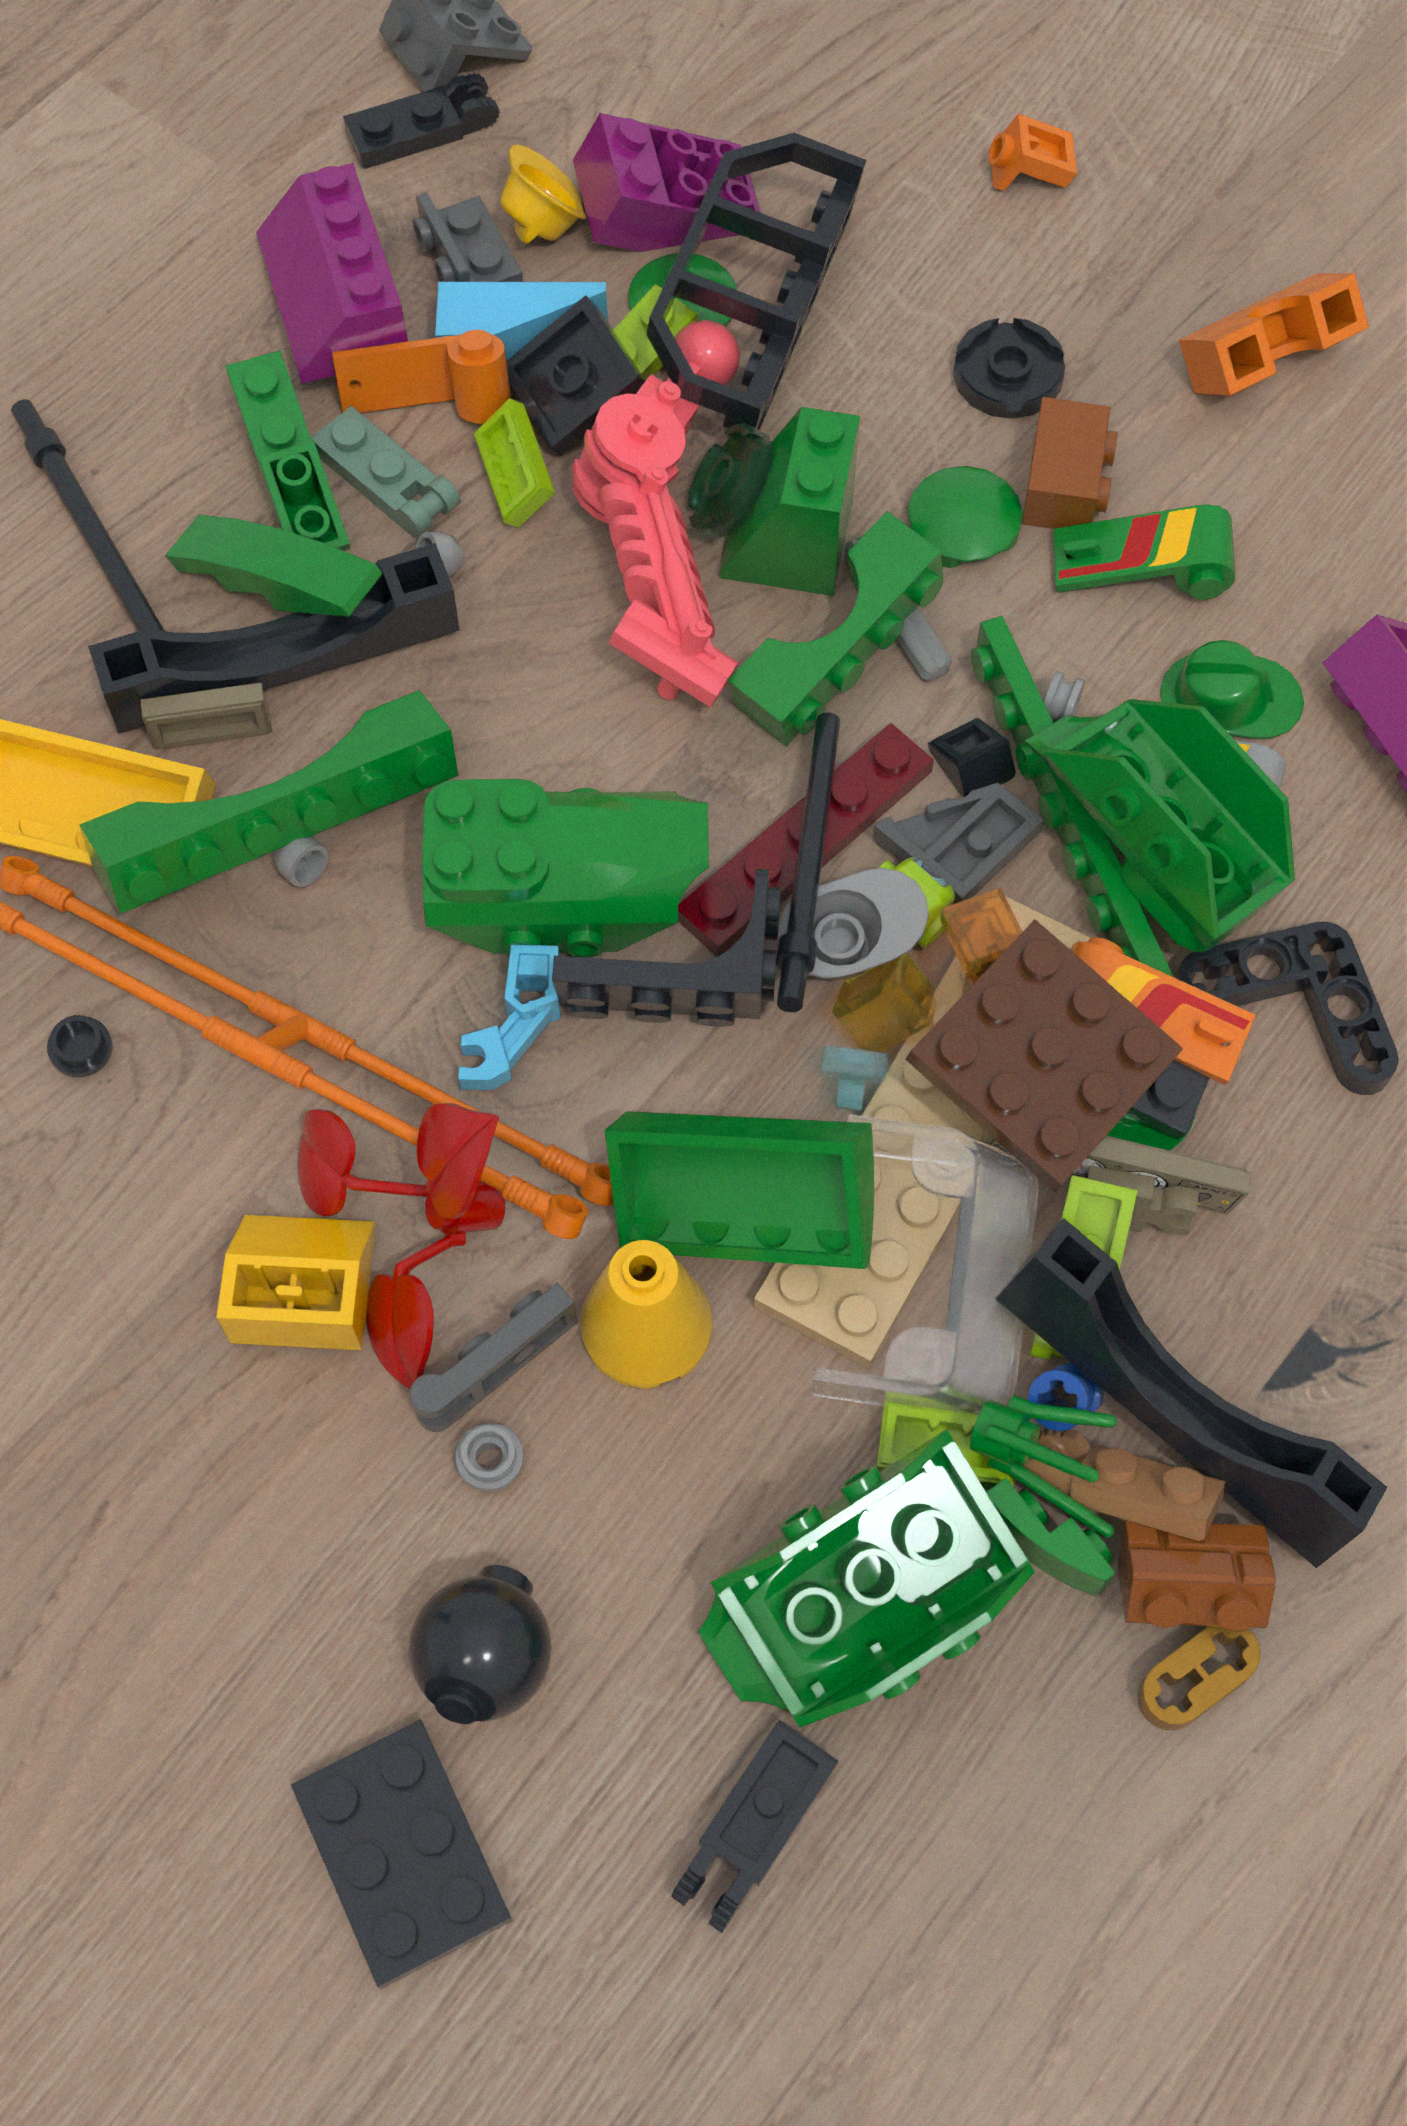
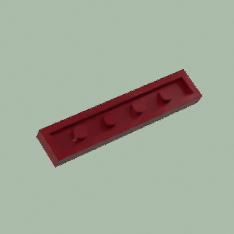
[678,723,934,957]

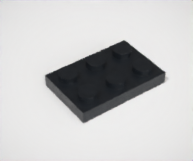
[291,1719,513,1989]

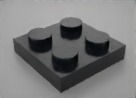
[507,295,646,456]

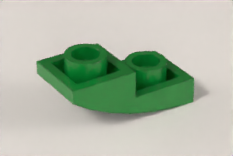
[986,1478,1116,1597]

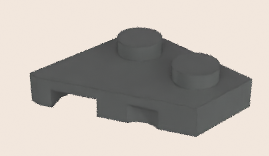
[873,783,1044,909]

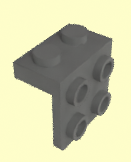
[379,0,532,91]

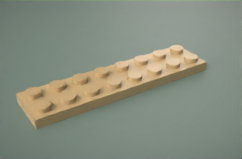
[754,891,1090,1369]

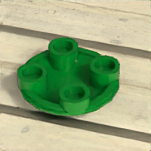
[908,466,1023,568]

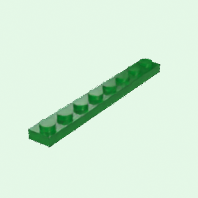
[971,615,1174,977]

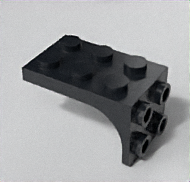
[552,869,781,1027]

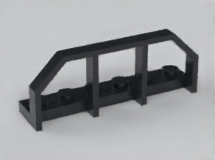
[646,133,867,461]

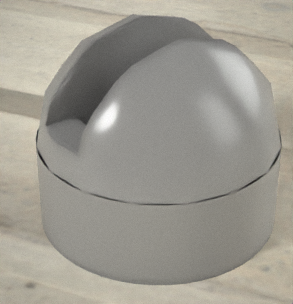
[416,532,464,577]
[274,836,329,887]

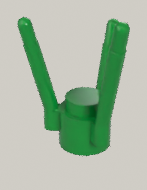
[970,1395,1117,1538]

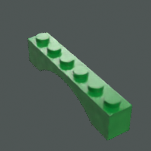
[79,690,459,914]

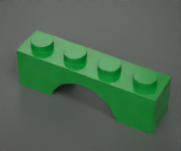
[728,511,943,747]

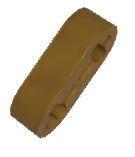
[1138,1626,1261,1730]

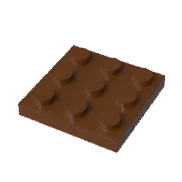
[905,919,1183,1192]

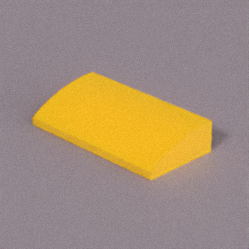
[0,719,217,867]

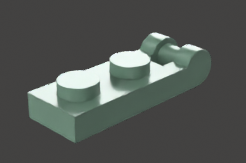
[311,406,461,538]

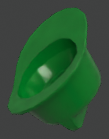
[1160,640,1304,739]

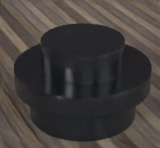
[47,1015,113,1078]

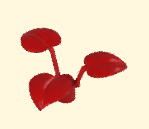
[297,1103,505,1389]

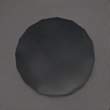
[953,318,1065,419]

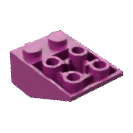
[573,113,761,252]

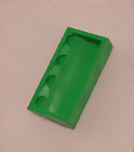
[604,1111,874,1269]

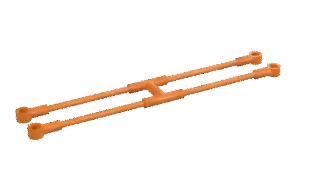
[0,856,614,1239]

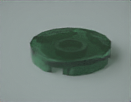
[688,422,773,539]

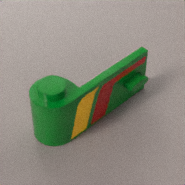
[1054,504,1235,600]

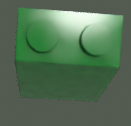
[720,407,860,596]

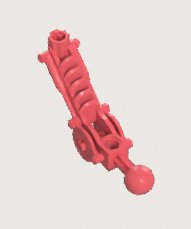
[572,320,741,708]

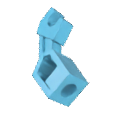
[458,945,560,1090]

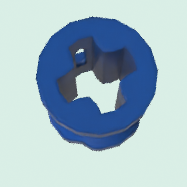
[1028,1363,1104,1431]

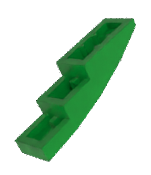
[165,514,382,616]

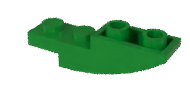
[225,350,350,551]

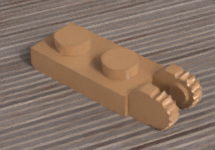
[1022,1428,1225,1542]

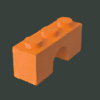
[1179,273,1369,396]

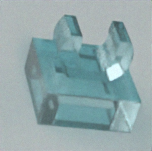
[821,1045,889,1111]

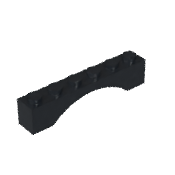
[88,543,460,733]
[995,1218,1387,1568]

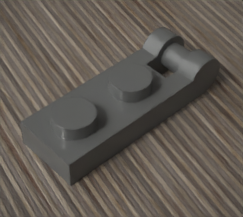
[410,1282,578,1432]

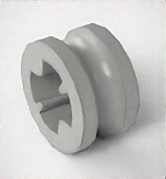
[1044,671,1085,721]

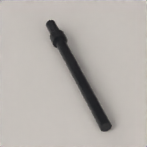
[11,399,165,631]
[776,712,840,1012]

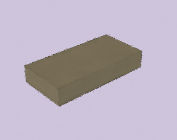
[141,683,273,749]

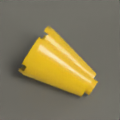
[580,1240,712,1389]

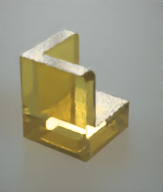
[832,953,937,1057]

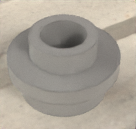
[455,1423,524,1492]

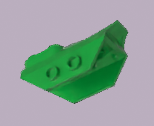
[1025,699,1295,952]
[422,779,709,958]
[697,1429,1035,1727]

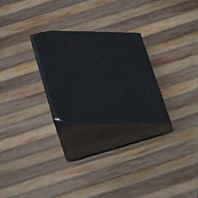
[928,718,1016,797]

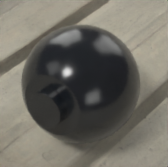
[409,1565,551,1724]

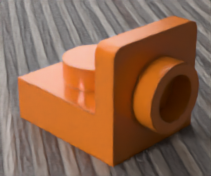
[988,113,1077,191]

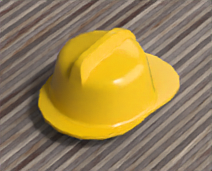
[500,144,587,244]

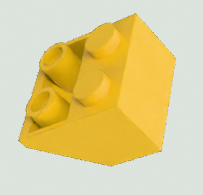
[216,1215,376,1350]

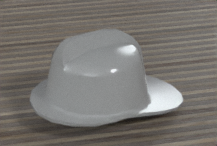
[778,868,929,980]

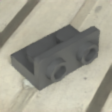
[412,192,523,282]

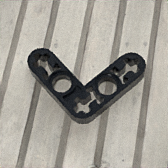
[1176,921,1399,1095]

